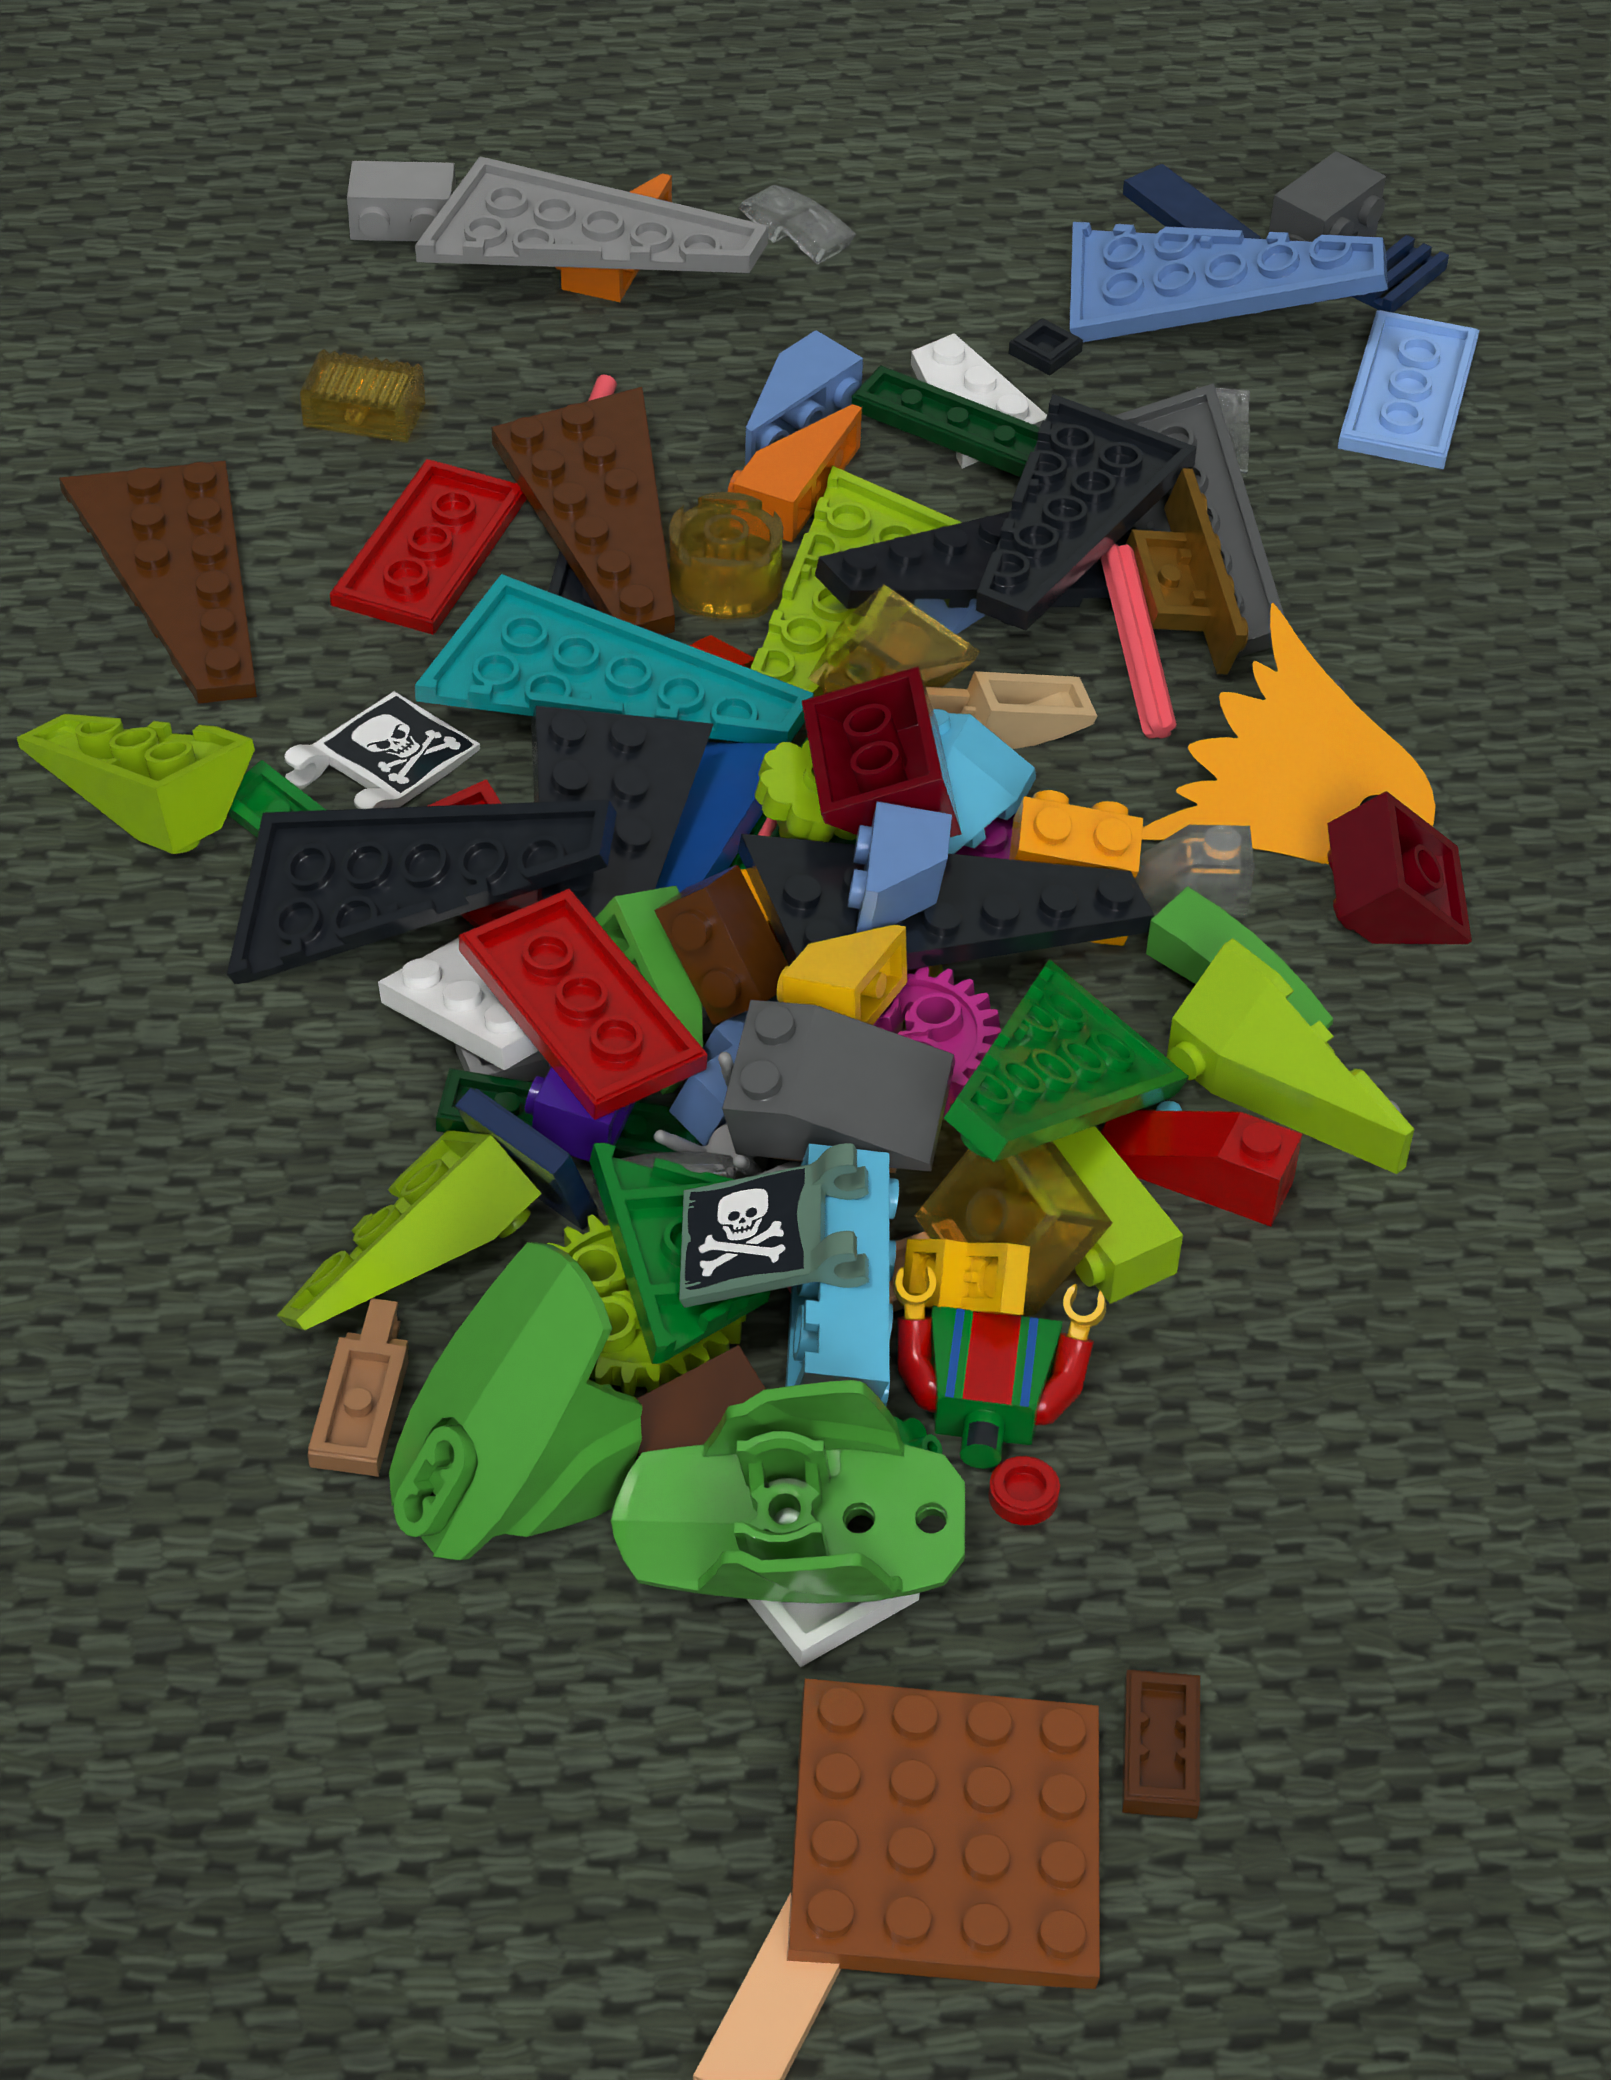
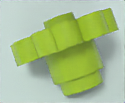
[754,740,857,842]

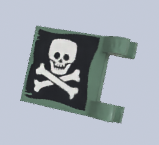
[679,1143,869,1308]

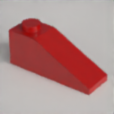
[1101,1110,1303,1227]

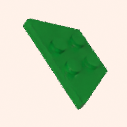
[590,1143,771,1364]

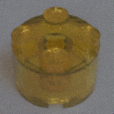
[669,492,783,619]

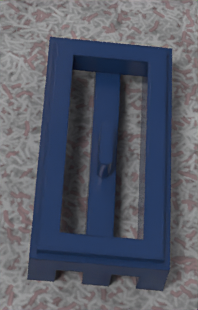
[1351,235,1449,313]

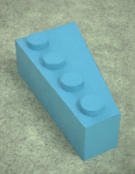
[785,1143,899,1406]

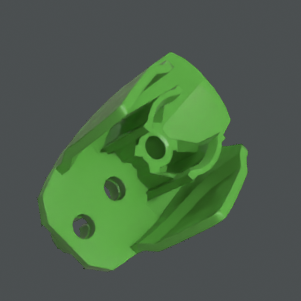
[389,1242,643,1560]
[611,1380,965,1604]

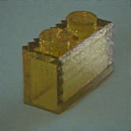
[300,349,425,443]

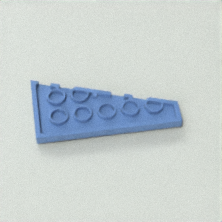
[1070,222,1388,342]

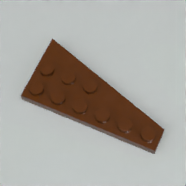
[491,387,675,635]

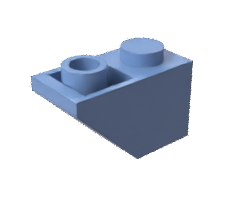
[847,802,952,933]

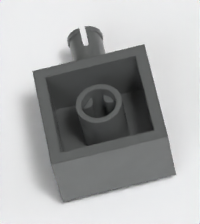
[1269,151,1386,242]

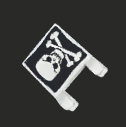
[285,691,480,809]

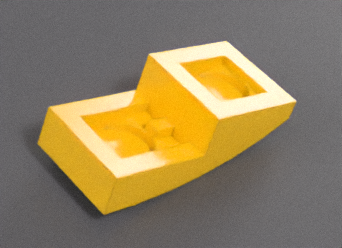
[900,1239,1030,1315]

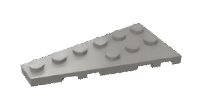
[415,156,768,273]

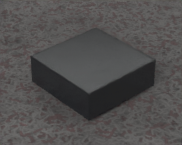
[1008,318,1083,376]

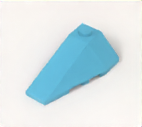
[933,709,1036,854]

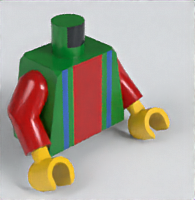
[893,1266,1106,1469]

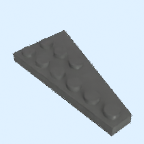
[1114,383,1285,658]

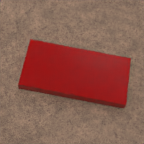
[330,459,527,635]
[459,888,708,1120]

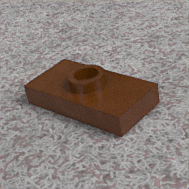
[1122,1670,1200,1819]

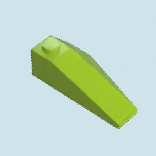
[17,714,255,854]
[1167,938,1414,1174]
[277,1131,542,1330]

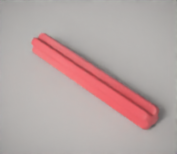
[1101,544,1177,739]

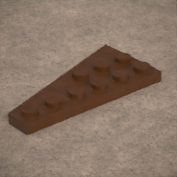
[59,461,257,704]

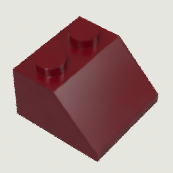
[1327,791,1472,945]

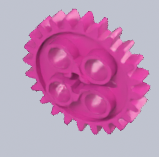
[873,967,1002,1120]

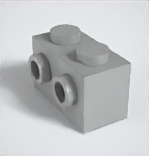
[347,161,456,241]

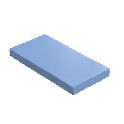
[1338,310,1480,469]

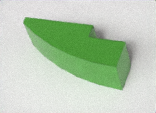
[1146,886,1333,1029]

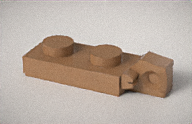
[308,1298,409,1477]

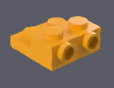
[1009,790,1143,946]

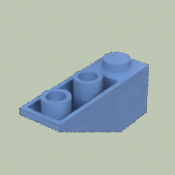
[745,330,863,466]

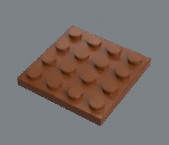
[787,1678,1100,1989]

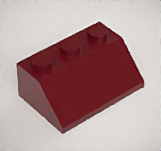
[802,666,962,837]

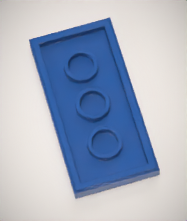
[655,742,779,893]

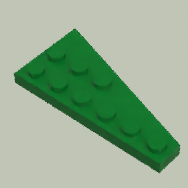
[944,959,1189,1162]

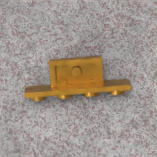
[1125,468,1248,675]

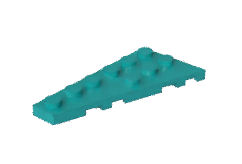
[415,574,814,743]

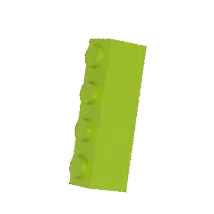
[999,1126,1183,1304]

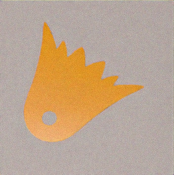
[1142,603,1435,864]

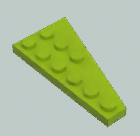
[750,466,962,697]

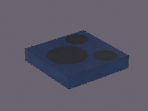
[455,1088,599,1230]

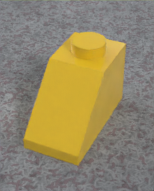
[777,925,907,1025]

